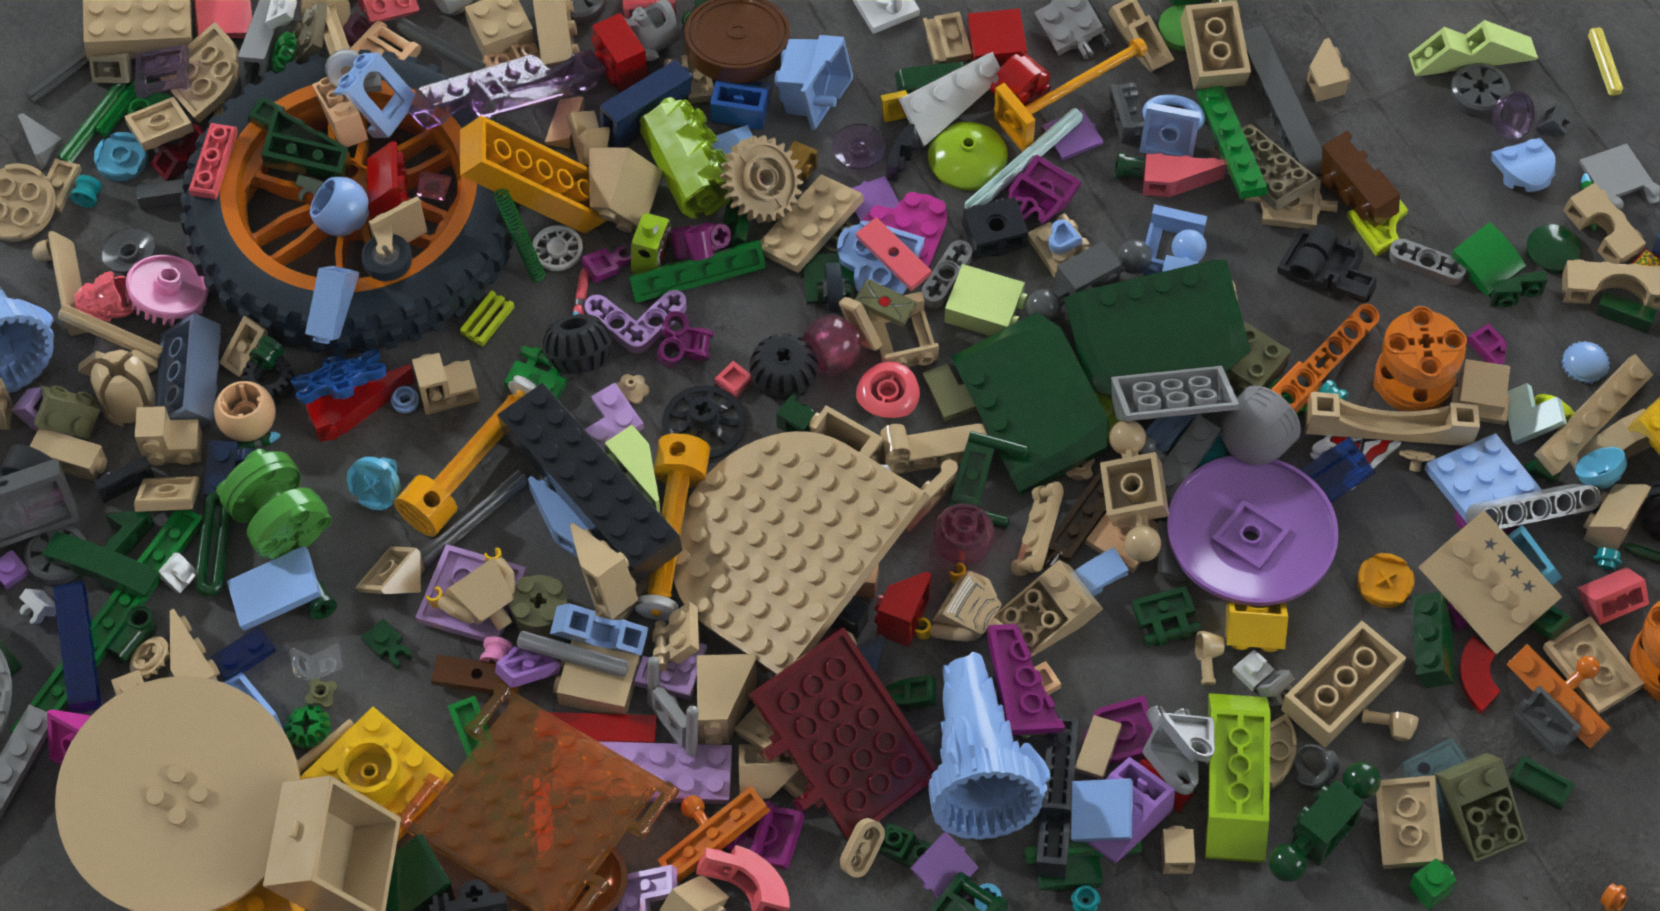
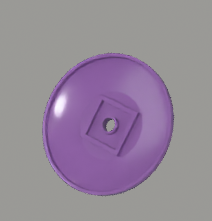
[1167,456,1339,606]

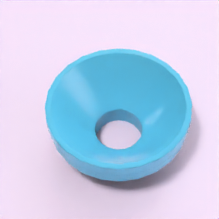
[1575,447,1627,489]

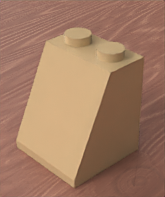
[589,147,663,232]
[697,654,757,745]

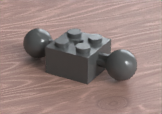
[1026,239,1152,322]

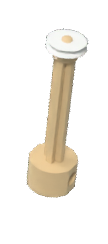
[297,0,360,87]

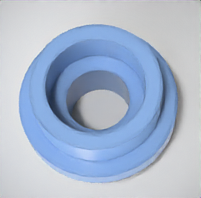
[391,386,419,413]

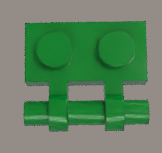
[504,345,567,400]

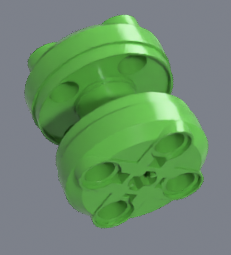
[216,449,332,560]

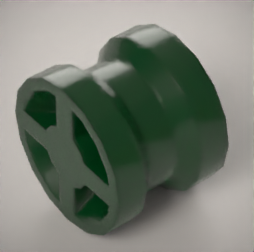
[249,335,285,370]

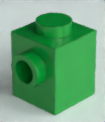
[1408,858,1457,910]

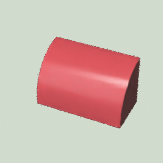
[1577,567,1649,625]

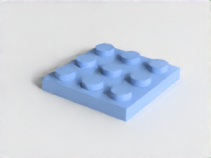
[1424,433,1542,523]

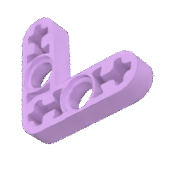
[584,290,687,354]

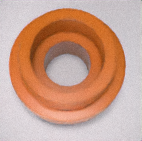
[1600,884,1628,911]

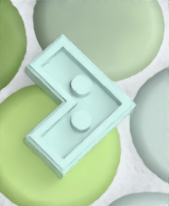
[1507,383,1567,445]

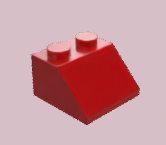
[874,572,931,647]

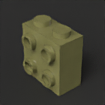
[1225,322,1291,394]

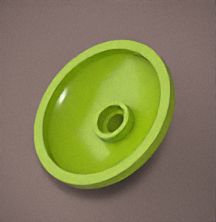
[928,121,1008,191]

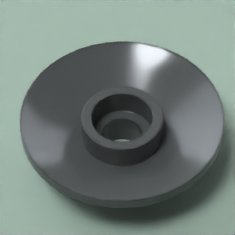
[102,229,156,273]

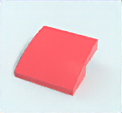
[194,0,252,39]

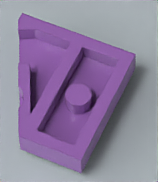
[495,646,561,688]

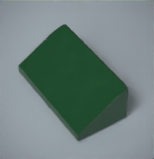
[1595,291,1656,333]

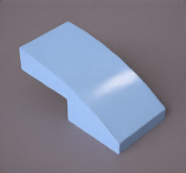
[1075,547,1129,596]

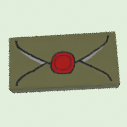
[855,278,916,327]

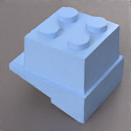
[775,35,854,130]

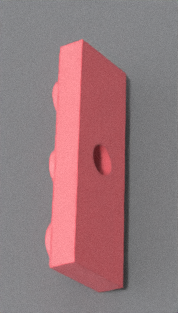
[189,123,238,199]
[856,217,932,291]

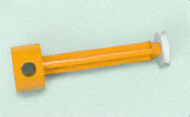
[394,375,537,537]
[635,433,711,621]

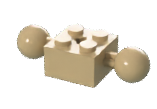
[1100,420,1169,562]

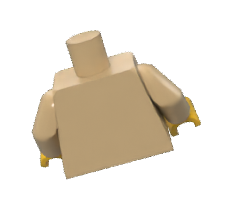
[426,548,515,631]

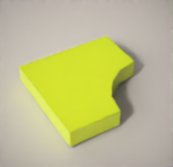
[1347,200,1408,256]

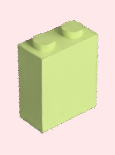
[944,264,1028,336]

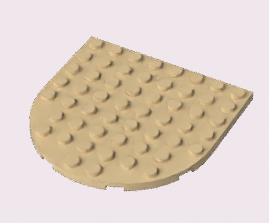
[673,431,929,674]

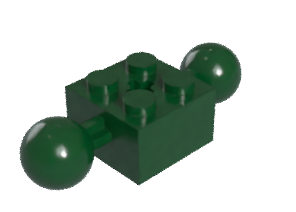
[1269,761,1381,882]

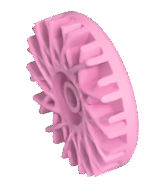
[125,255,209,326]

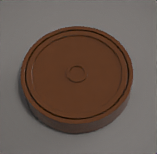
[685,0,790,83]

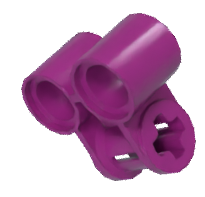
[669,222,731,261]
[657,311,714,368]

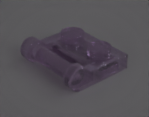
[135,44,191,98]

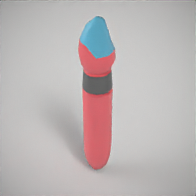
[572,268,589,315]

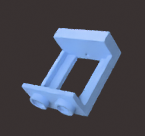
[333,52,419,138]
[1142,204,1207,276]

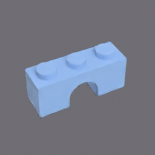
[550,603,648,656]

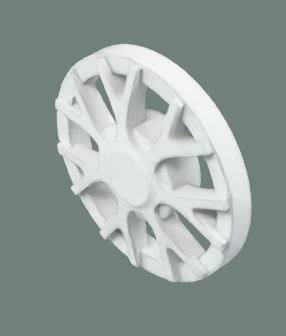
[532,225,583,271]

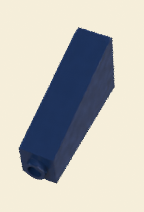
[600,60,693,148]

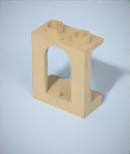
[868,291,939,367]

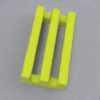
[460,290,515,347]

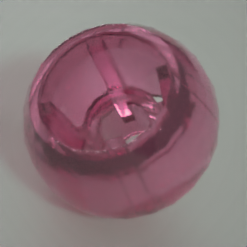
[802,315,861,375]
[933,503,995,565]

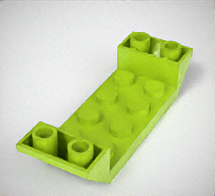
[1205,693,1270,863]

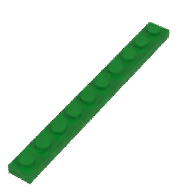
[10,509,202,734]

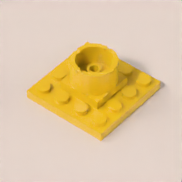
[300,707,458,842]

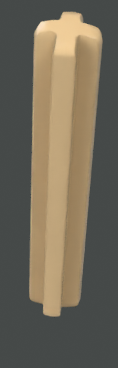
[58,304,163,360]

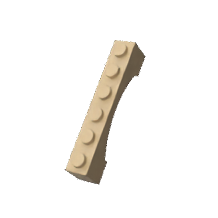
[1305,392,1480,446]

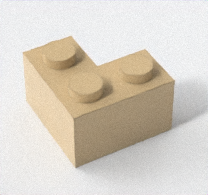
[412,353,479,415]
[135,406,203,466]
[659,875,729,911]

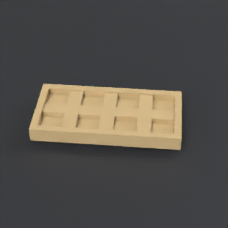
[760,174,864,273]

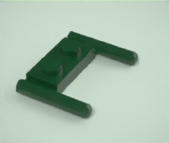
[948,431,1029,527]

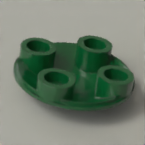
[1526,224,1581,274]

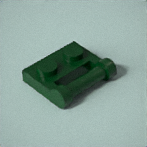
[929,872,1008,911]

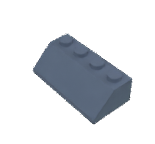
[155,313,221,428]

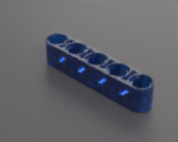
[53,581,102,714]

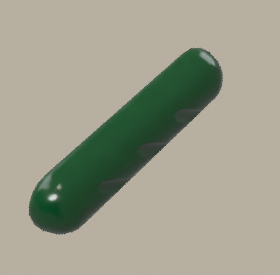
[194,491,231,597]

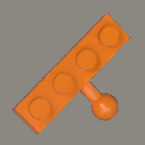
[1506,644,1611,748]
[658,786,771,885]

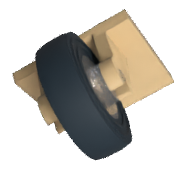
[361,196,428,281]

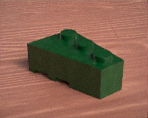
[261,105,351,180]

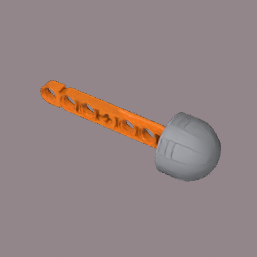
[1221,304,1379,465]

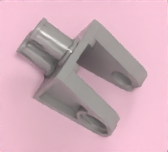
[1143,706,1215,795]

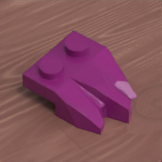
[1009,155,1082,224]
[724,800,805,870]

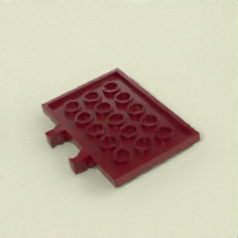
[749,627,938,842]

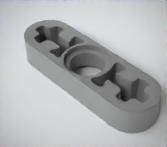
[1389,239,1466,286]
[922,240,973,308]

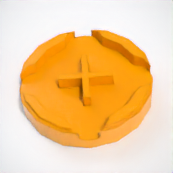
[1357,553,1415,608]

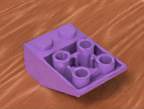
[1070,757,1175,864]

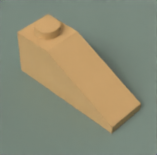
[1569,409,1652,469]

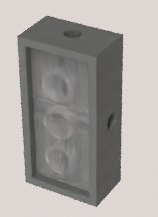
[0,458,79,548]

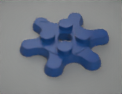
[290,349,386,404]

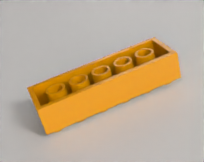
[460,115,607,234]

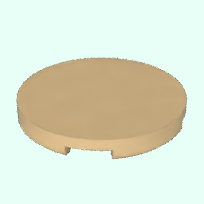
[0,163,56,242]

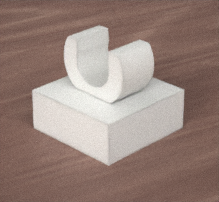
[158,553,196,593]
[19,589,61,624]
[1232,650,1275,692]

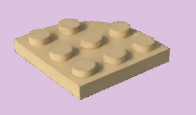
[155,22,240,123]

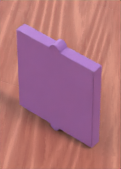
[1042,109,1103,161]
[852,176,899,222]
[910,832,979,899]

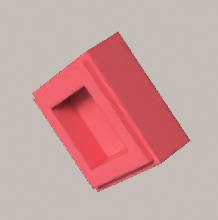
[715,361,753,398]

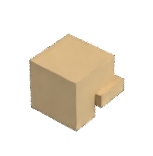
[1451,359,1510,425]

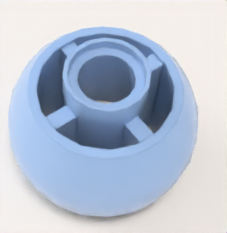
[310,177,369,237]

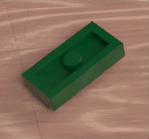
[723,198,749,249]

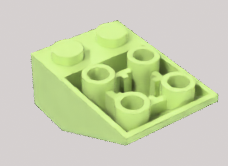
[605,425,661,514]

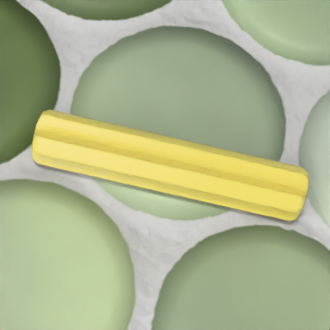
[1588,27,1623,96]

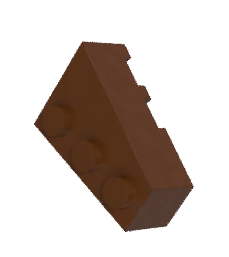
[1321,130,1400,228]

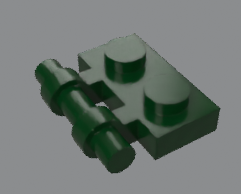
[1131,586,1202,647]

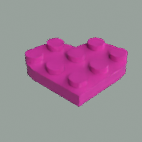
[862,192,948,269]

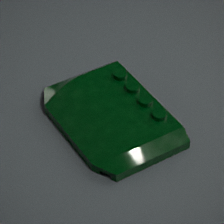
[1064,260,1251,398]
[951,312,1110,496]

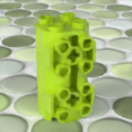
[639,97,731,219]

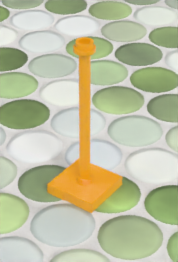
[994,38,1148,152]

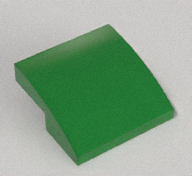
[1451,222,1526,297]

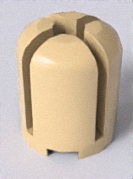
[90,350,155,426]

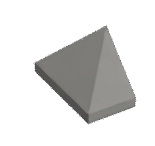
[18,113,62,170]

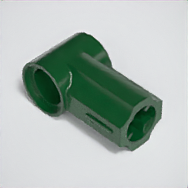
[105,605,157,664]

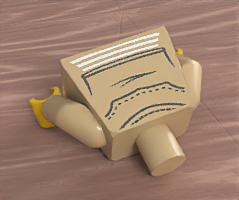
[915,563,1003,642]

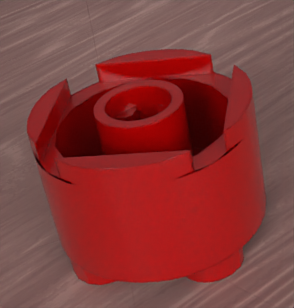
[990,52,1051,106]

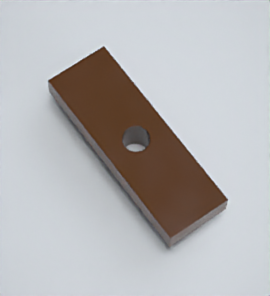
[431,655,520,697]

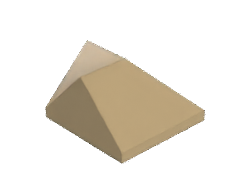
[355,546,425,594]

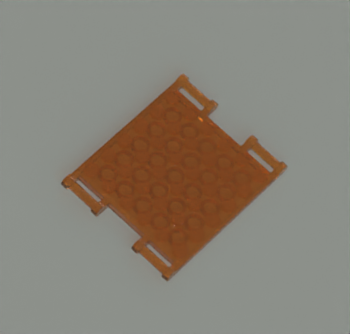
[396,683,680,911]

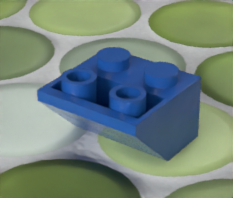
[710,80,773,130]

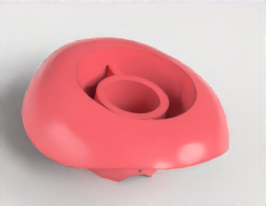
[856,361,920,418]

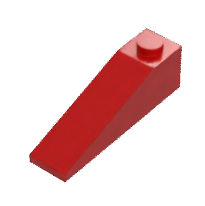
[305,364,415,443]

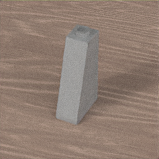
[238,0,287,88]

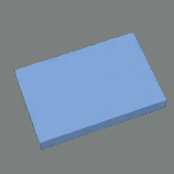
[227,546,322,631]

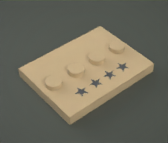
[1418,510,1562,654]

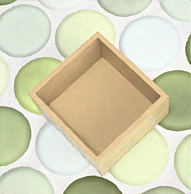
[263,776,401,911]

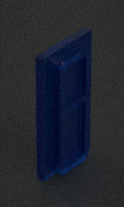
[1300,437,1375,503]

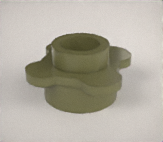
[305,678,338,708]

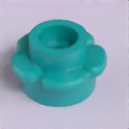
[1593,548,1622,570]
[1071,886,1101,911]

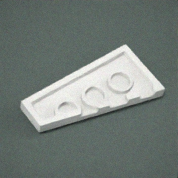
[899,52,1000,147]

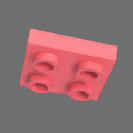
[357,0,420,25]

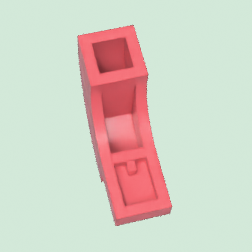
[696,845,790,911]

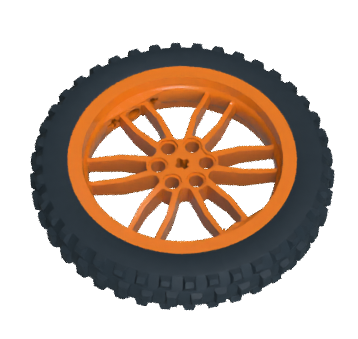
[180,50,522,355]

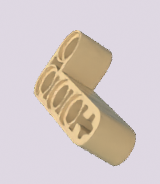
[880,424,988,474]

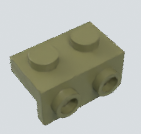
[34,386,101,439]

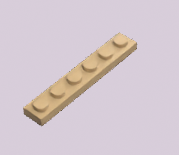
[1534,354,1653,476]

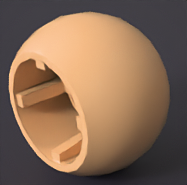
[214,381,276,442]

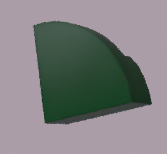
[1523,458,1561,483]

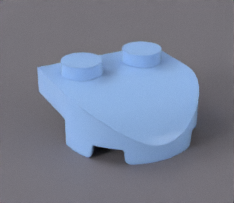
[1491,138,1555,192]

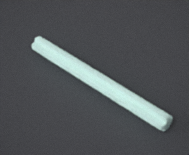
[964,108,1083,209]

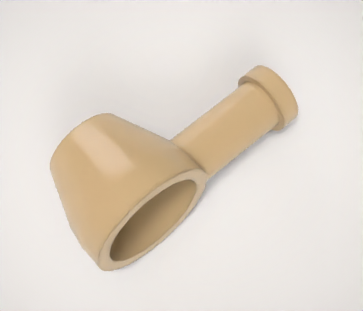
[1195,631,1225,686]
[1362,709,1419,742]

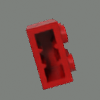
[967,8,1027,68]

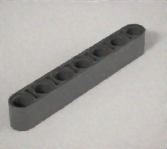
[1243,25,1322,176]

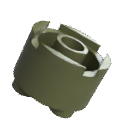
[509,575,568,639]

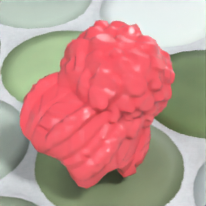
[74,271,134,322]

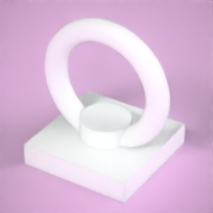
[853,0,920,34]

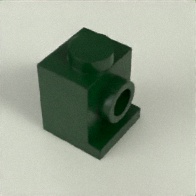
[776,393,816,432]

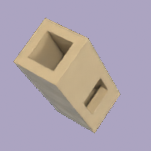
[30,428,107,482]

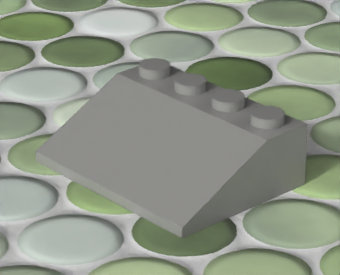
[1111,366,1239,421]

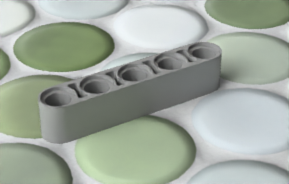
[1466,484,1601,529]

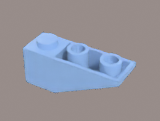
[528,476,596,558]

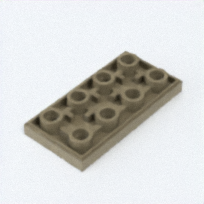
[1209,123,1319,211]

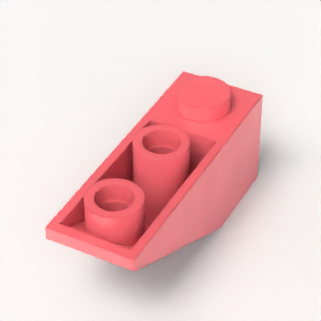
[1142,153,1226,197]

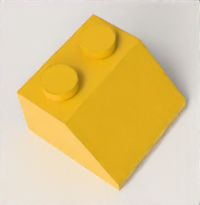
[1225,601,1288,652]

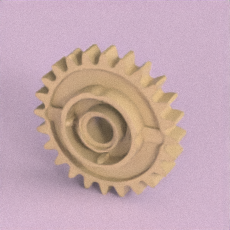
[720,135,803,223]

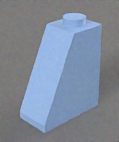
[305,266,360,344]

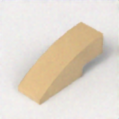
[1107,0,1174,72]

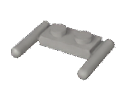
[647,656,699,756]

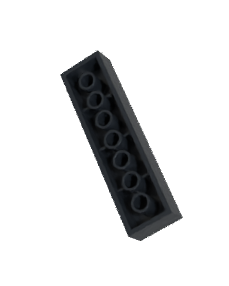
[497,383,683,584]

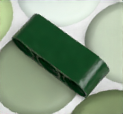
[895,62,968,94]

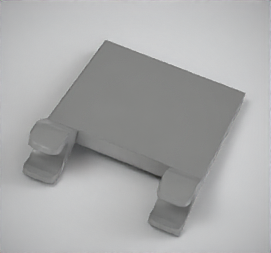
[1579,144,1660,210]

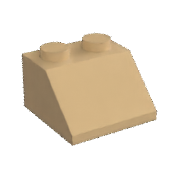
[1583,484,1651,550]

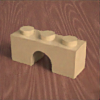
[1563,183,1646,264]

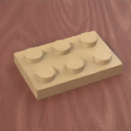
[1542,616,1644,714]
[1376,775,1444,869]

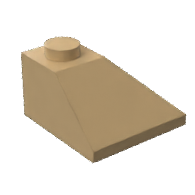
[739,744,799,800]

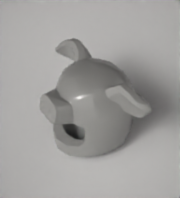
[624,0,679,61]

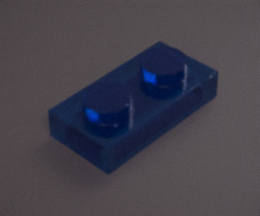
[210,626,276,681]

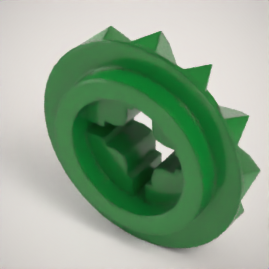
[270,31,297,73]
[283,703,331,748]

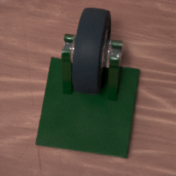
[803,253,857,313]

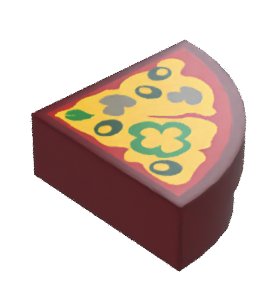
[1631,248,1660,267]

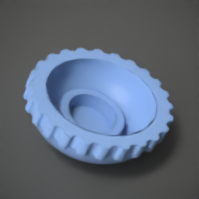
[1561,341,1610,384]

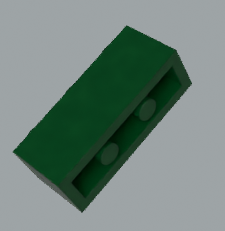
[1413,591,1454,688]

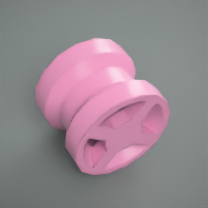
[479,636,512,663]

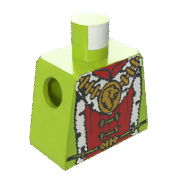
[631,213,672,273]

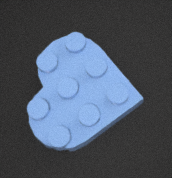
[837,221,925,295]

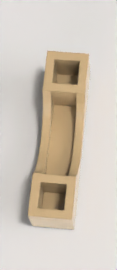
[1562,259,1660,310]

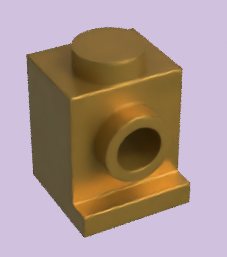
[788,141,818,187]

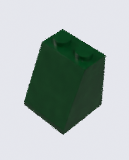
[385,833,455,911]

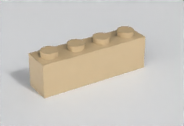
[533,0,581,75]

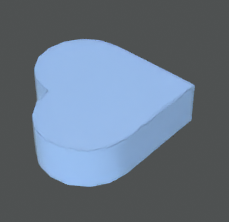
[1048,220,1082,254]

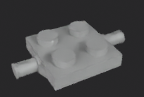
[1034,0,1105,59]

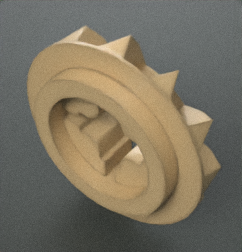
[130,637,170,679]

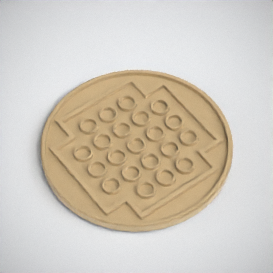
[55,676,300,911]

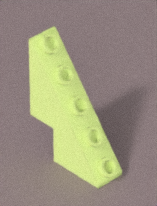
[1409,20,1538,76]

